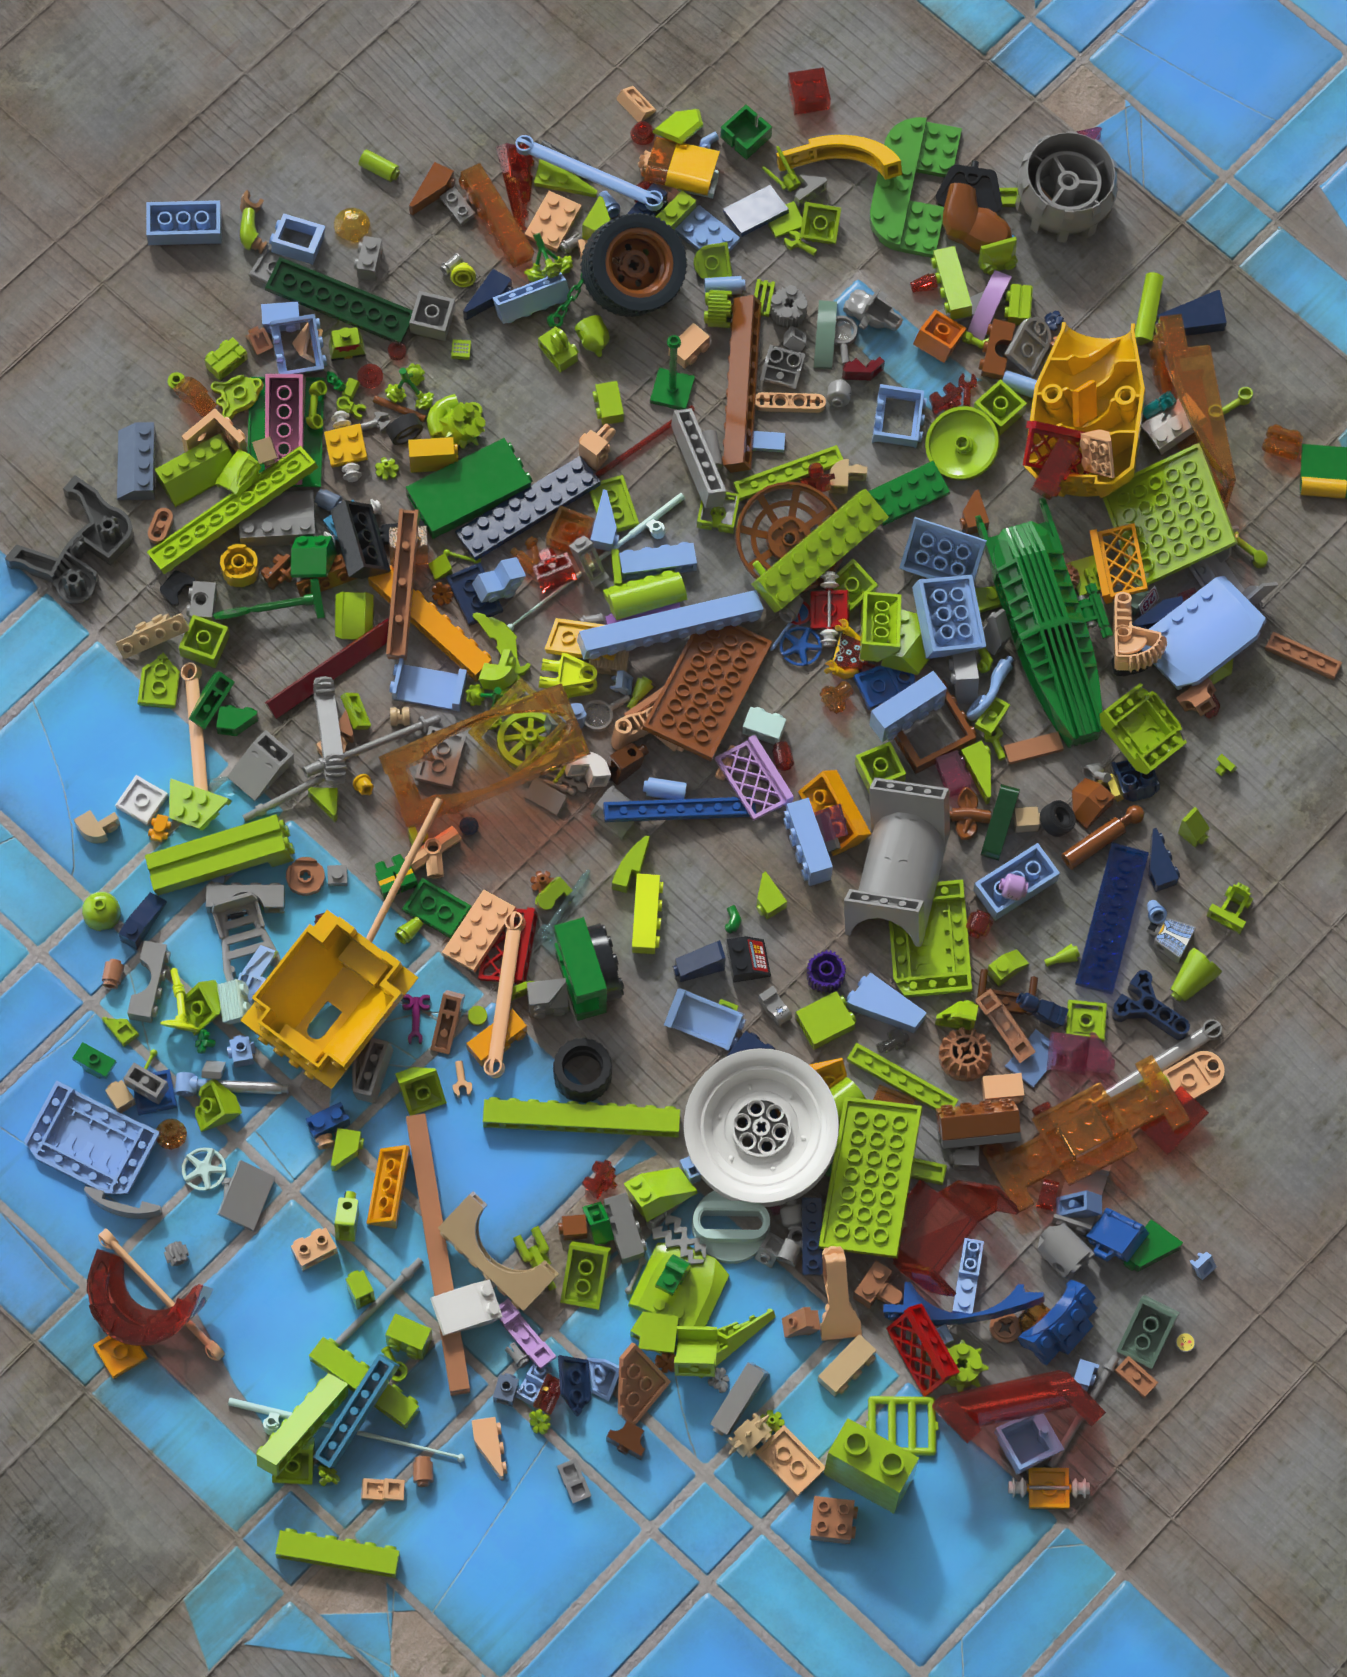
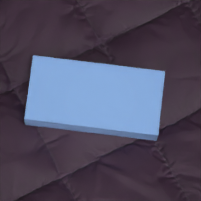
[752,431,785,453]

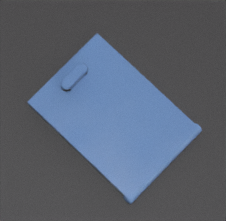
[1005,1029,1063,1088]

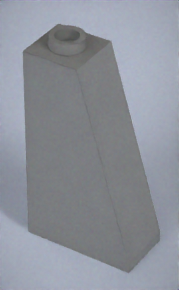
[710,1362,769,1436]

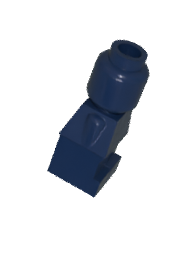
[1016,993,1069,1029]

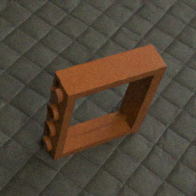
[879,675,977,774]

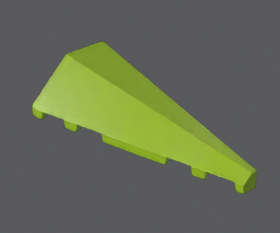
[675,1309,776,1379]

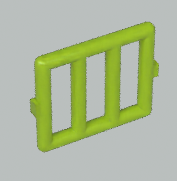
[866,1396,938,1456]

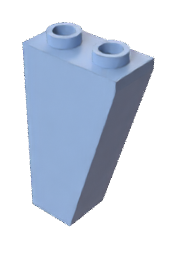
[846,972,927,1033]

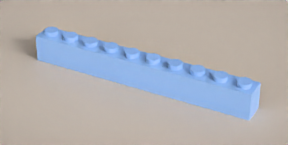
[577,590,764,660]

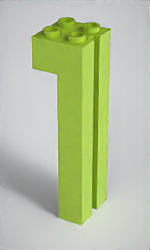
[145,814,295,896]

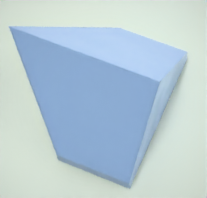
[587,1358,619,1401]

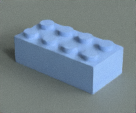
[146,200,222,245]
[869,671,947,742]
[783,798,833,886]
[973,843,1060,921]

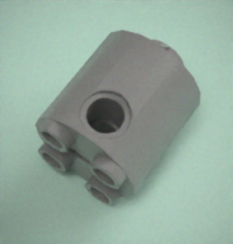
[1037,1223,1095,1281]

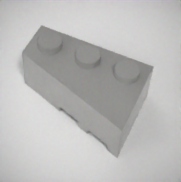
[948,650,979,704]
[352,1038,393,1104]

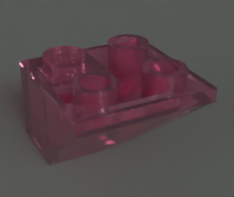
[1046,1031,1089,1075]

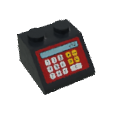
[726,936,771,983]

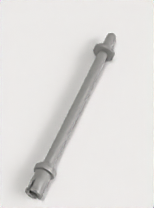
[302,715,441,778]

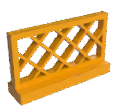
[1090,523,1148,604]

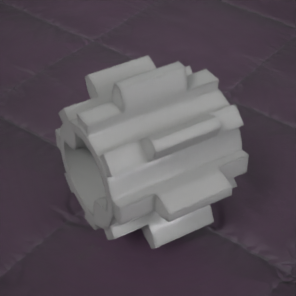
[164,1241,189,1267]

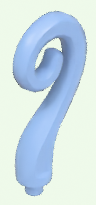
[966,656,1014,721]

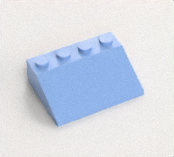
[899,517,987,584]
[912,575,986,659]

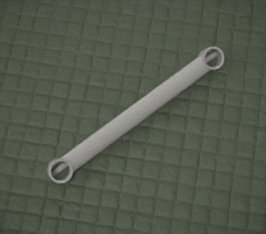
[1075,1019,1222,1123]

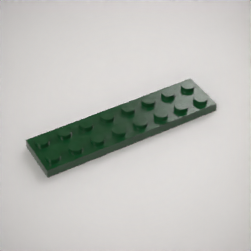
[265,257,413,345]

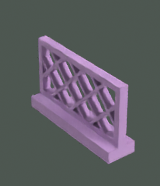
[715,735,794,821]

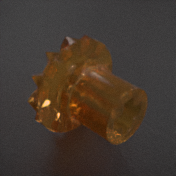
[820,681,853,714]
[156,1119,187,1150]

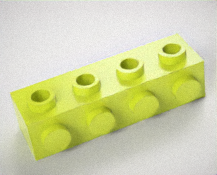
[632,874,663,954]

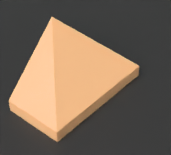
[292,323,323,363]

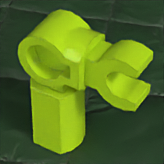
[336,378,366,420]

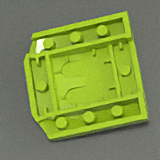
[1099,683,1187,775]
[628,1242,729,1327]

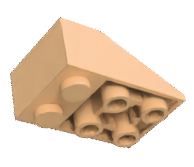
[1080,429,1115,478]

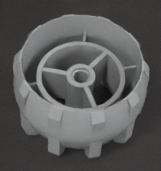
[1015,131,1119,242]

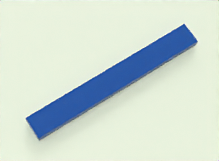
[603,797,756,822]

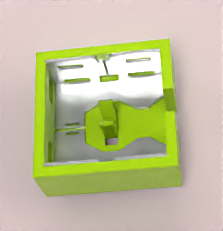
[697,492,740,534]

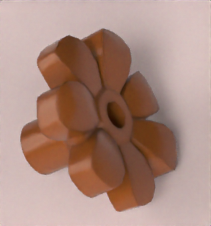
[432,582,453,606]
[530,871,554,893]
[655,1352,676,1373]

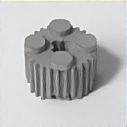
[770,285,808,328]

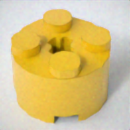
[220,544,259,587]

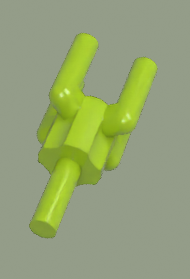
[513,1226,557,1291]

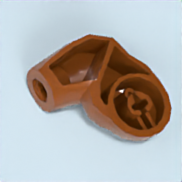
[942,183,1012,254]

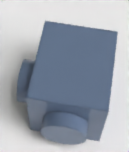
[493,1373,519,1407]

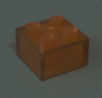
[546,506,595,557]

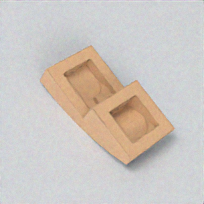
[361,1478,405,1501]

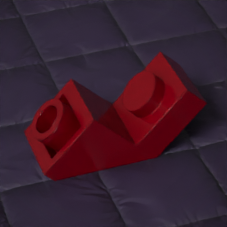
[842,357,885,381]

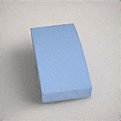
[515,1363,553,1406]

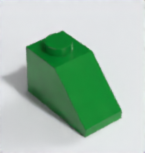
[582,1201,614,1245]

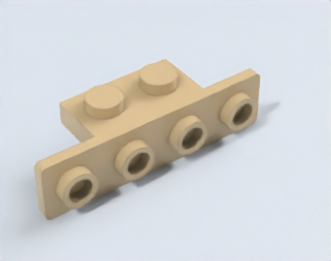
[116,613,190,659]

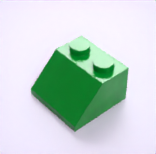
[291,535,337,578]

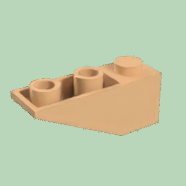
[472,1417,507,1480]

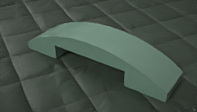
[814,300,837,369]

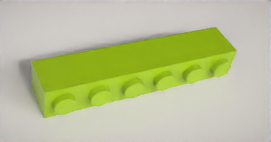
[309,1337,420,1429]
[256,1373,348,1477]
[275,1528,400,1578]

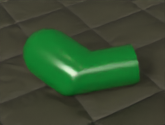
[725,905,742,934]

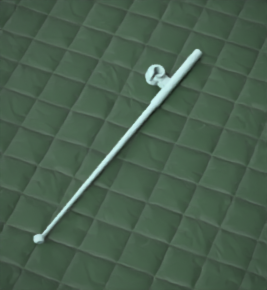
[507,493,685,631]
[228,1398,465,1463]

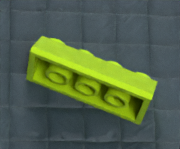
[155,434,233,508]
[860,591,901,662]

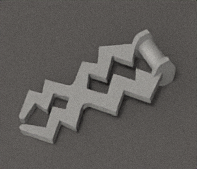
[646,1212,706,1265]

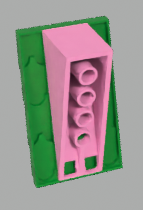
[247,374,325,487]

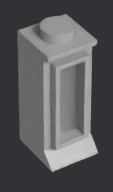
[569,536,609,588]

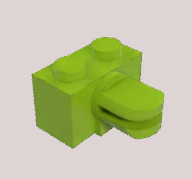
[538,326,579,373]

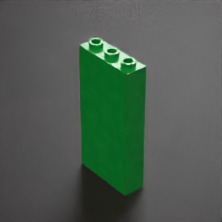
[406,438,533,539]

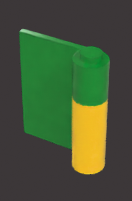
[1299,444,1347,499]

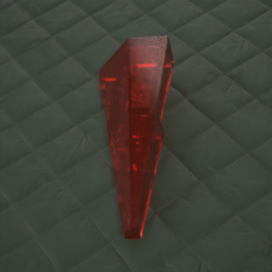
[496,143,535,232]

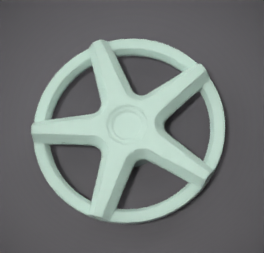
[182,1148,226,1191]

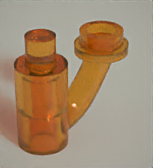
[510,536,539,575]

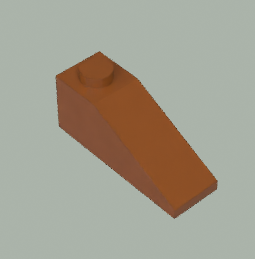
[409,162,456,215]

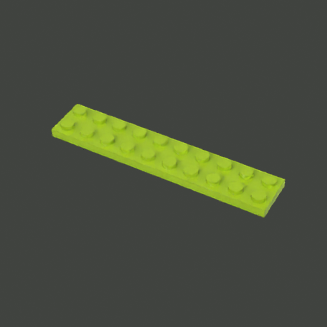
[147,446,319,574]

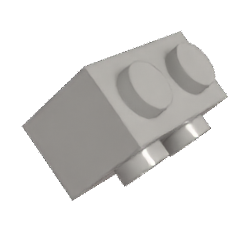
[354,236,383,281]

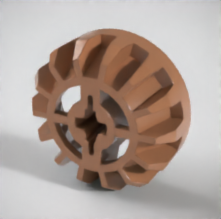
[939,1027,992,1081]

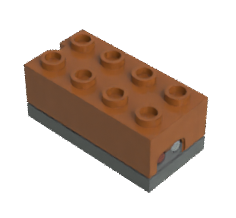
[936,1098,1021,1149]

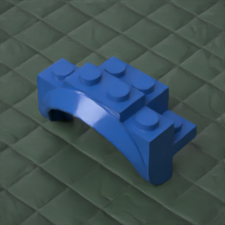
[1018,1280,1097,1366]

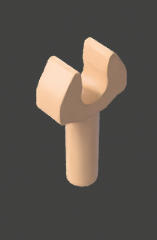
[453,1061,472,1098]

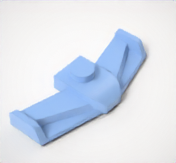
[238,945,279,1006]

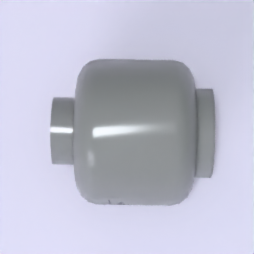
[826,379,852,408]
[780,1200,802,1230]

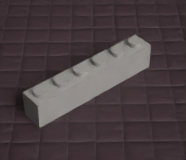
[671,408,726,508]

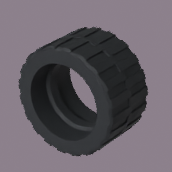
[553,1038,612,1103]

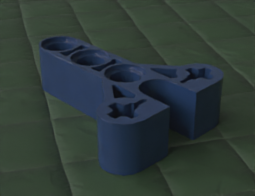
[1112,970,1190,1040]

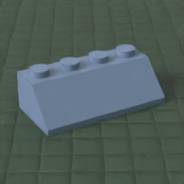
[117,422,156,500]

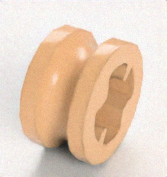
[315,1133,335,1150]

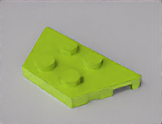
[169,779,232,831]

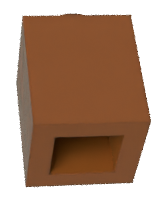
[558,1214,587,1241]

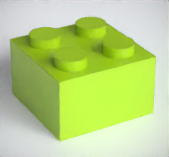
[974,379,1027,436]
[179,615,230,668]
[854,741,906,795]
[385,1313,433,1360]

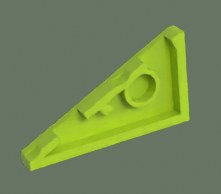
[534,159,597,198]

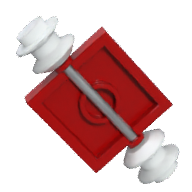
[811,571,849,647]

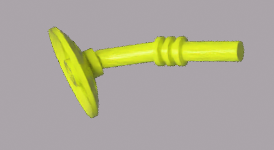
[160,968,199,1032]

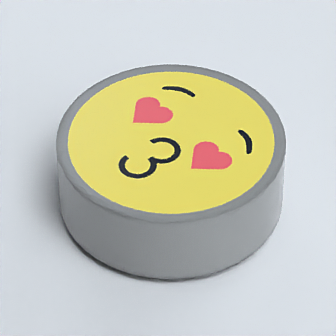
[1175,1332,1195,1354]

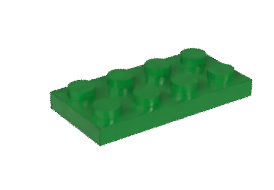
[868,461,950,526]

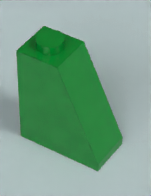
[1121,1219,1183,1272]

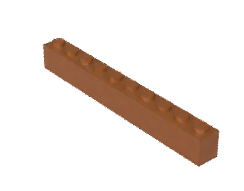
[722,295,761,473]

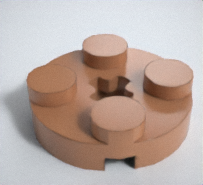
[286,857,325,896]

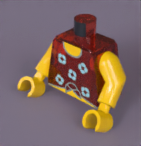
[824,619,876,680]

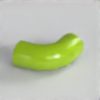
[427,394,459,438]

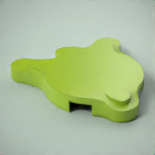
[211,375,264,420]

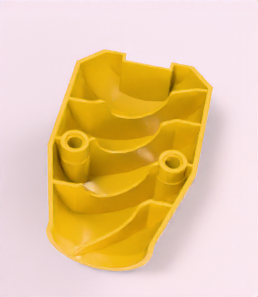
[1024,322,1145,498]

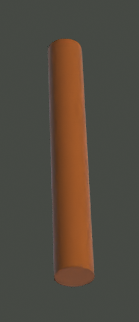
[373,395,427,422]

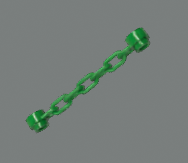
[547,273,584,328]

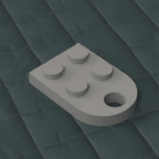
[1004,317,1051,377]

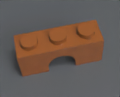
[978,319,1015,380]

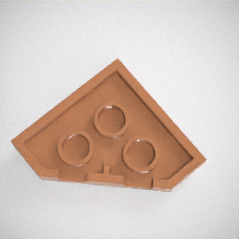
[618,1343,671,1425]

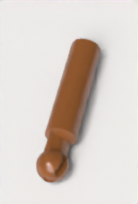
[1061,805,1144,870]

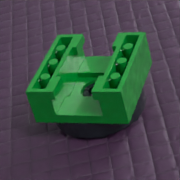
[554,917,624,1021]

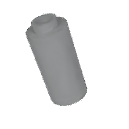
[702,430,723,472]

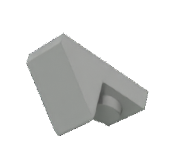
[794,175,828,209]

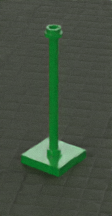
[650,335,695,410]

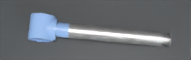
[175,1072,289,1097]

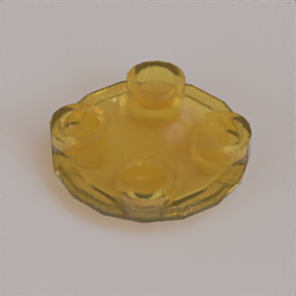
[334,208,370,242]

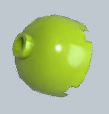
[82,892,121,931]

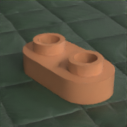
[148,508,173,544]

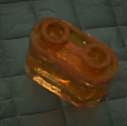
[1262,424,1304,460]

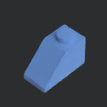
[1056,1190,1102,1218]

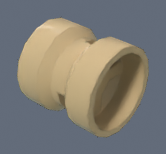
[390,707,410,726]

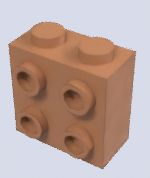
[810,1496,858,1544]

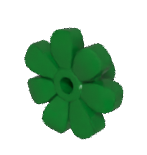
[195,1029,216,1054]

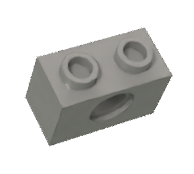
[186,581,217,622]
[123,1063,169,1105]

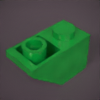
[216,705,259,736]

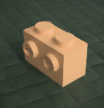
[291,1228,338,1271]

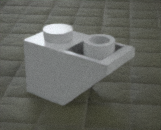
[983,609,1012,655]

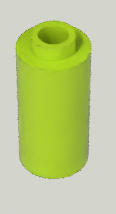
[358,149,400,182]

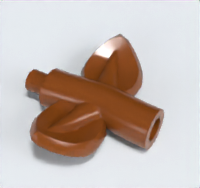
[950,787,991,840]

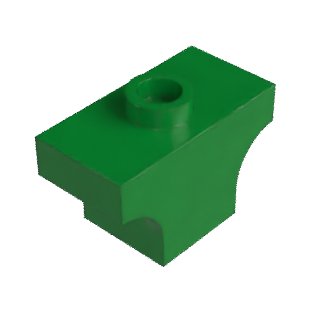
[72,1042,117,1079]

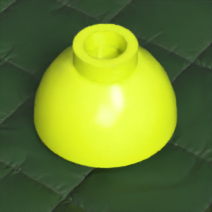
[450,262,476,287]

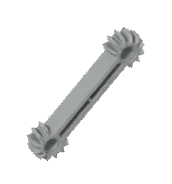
[313,676,346,785]

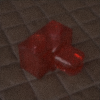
[532,548,577,593]

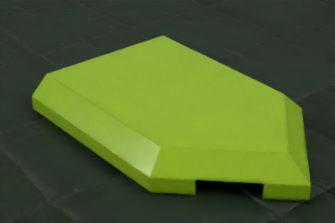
[652,109,703,144]
[137,653,180,709]

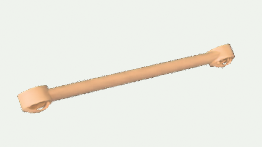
[181,662,208,791]
[484,911,526,1078]
[98,1228,225,1361]

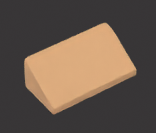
[617,86,656,123]

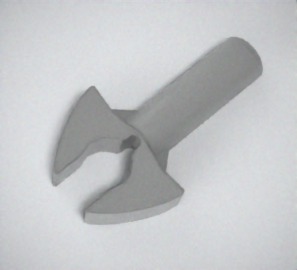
[361,412,391,433]

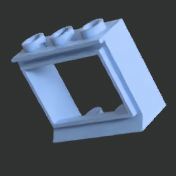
[270,314,327,374]
[872,384,927,448]

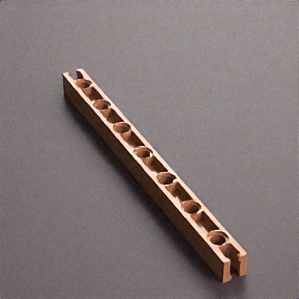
[406,1113,470,1396]

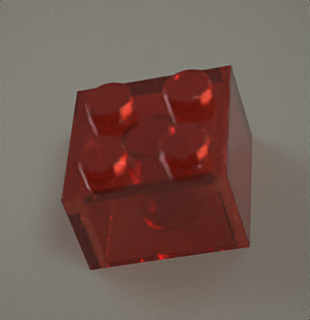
[787,67,831,115]

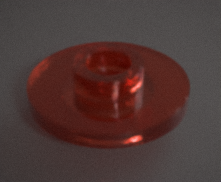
[357,364,383,388]

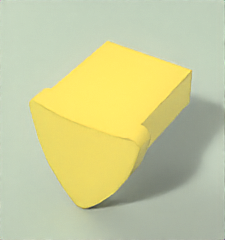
[1096,773,1123,802]

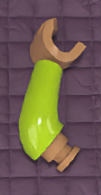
[240,190,268,254]

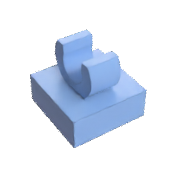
[610,670,633,695]
[1190,1252,1216,1280]

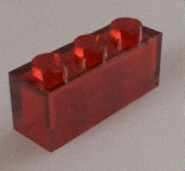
[1030,438,1079,500]

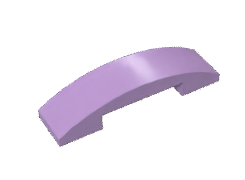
[968,270,1012,341]
[499,1298,557,1369]

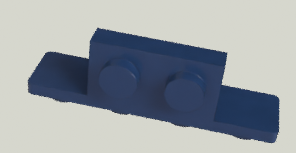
[801,1197,824,1276]

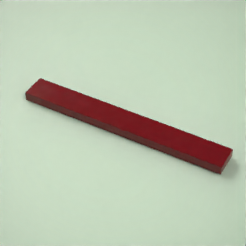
[265,618,389,719]

